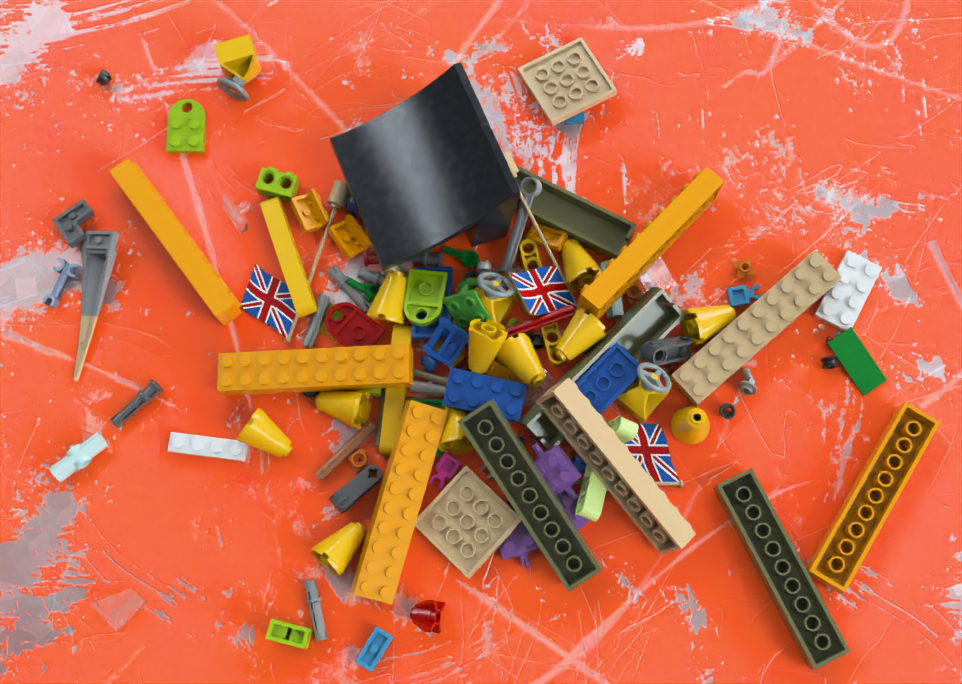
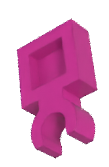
[429,453,461,489]

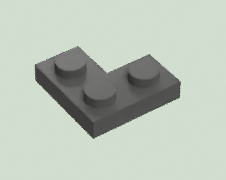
[53,199,95,248]

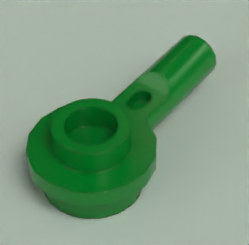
[443,246,480,269]
[346,278,380,302]

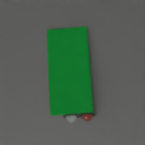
[825,327,887,396]

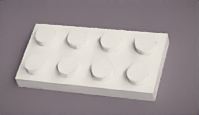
[814,250,882,332]

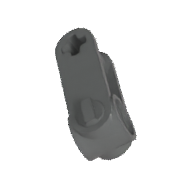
[640,336,693,366]
[329,465,382,514]

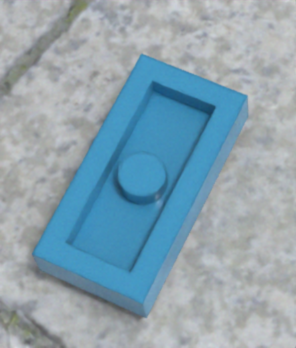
[355,626,394,672]

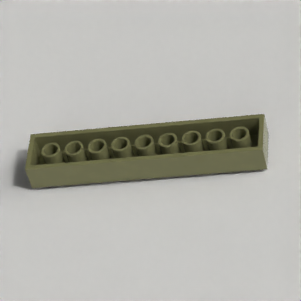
[458,399,602,592]
[713,468,851,670]

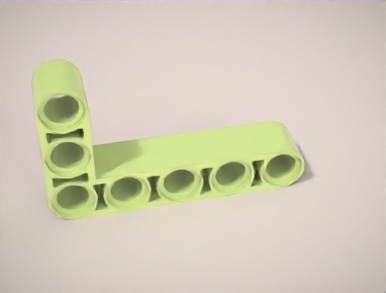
[575,416,638,522]

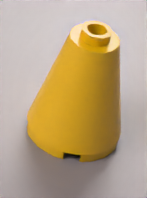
[561,239,602,293]
[367,270,406,325]
[680,305,736,346]
[555,308,608,361]
[468,319,508,374]
[496,333,545,387]
[315,391,371,430]
[671,406,710,445]
[438,407,473,454]
[237,408,293,458]
[311,522,365,577]

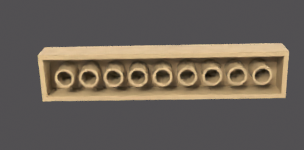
[670,249,842,407]
[535,377,696,555]

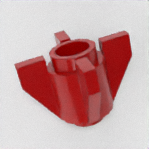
[410,600,445,634]

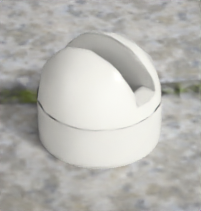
[476,260,492,274]

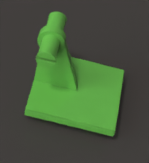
[442,277,492,330]

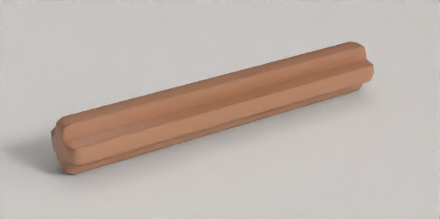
[314,421,376,480]

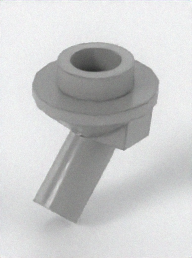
[738,368,757,395]

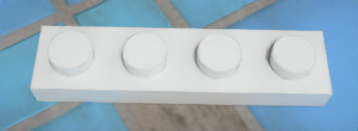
[167,432,248,462]

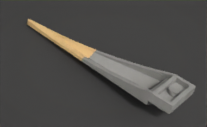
[74,231,119,381]

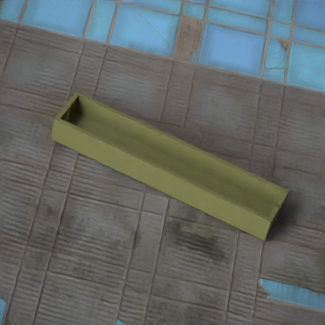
[514,165,637,260]
[519,287,685,450]

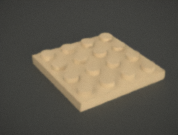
[517,37,617,126]
[415,465,522,579]

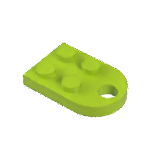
[166,99,206,153]
[403,269,448,326]

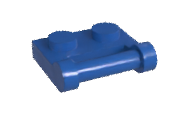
[422,316,469,368]

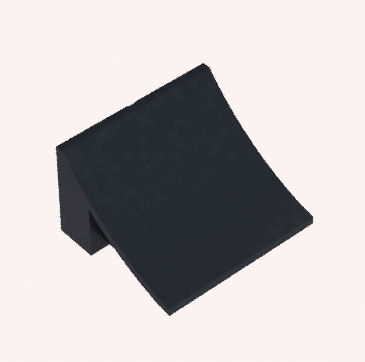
[330,62,521,271]

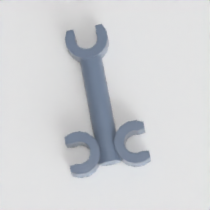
[42,258,82,309]

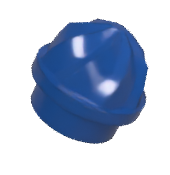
[420,355,438,372]
[571,455,587,474]

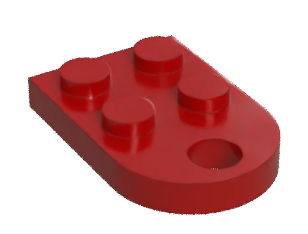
[325,302,386,347]

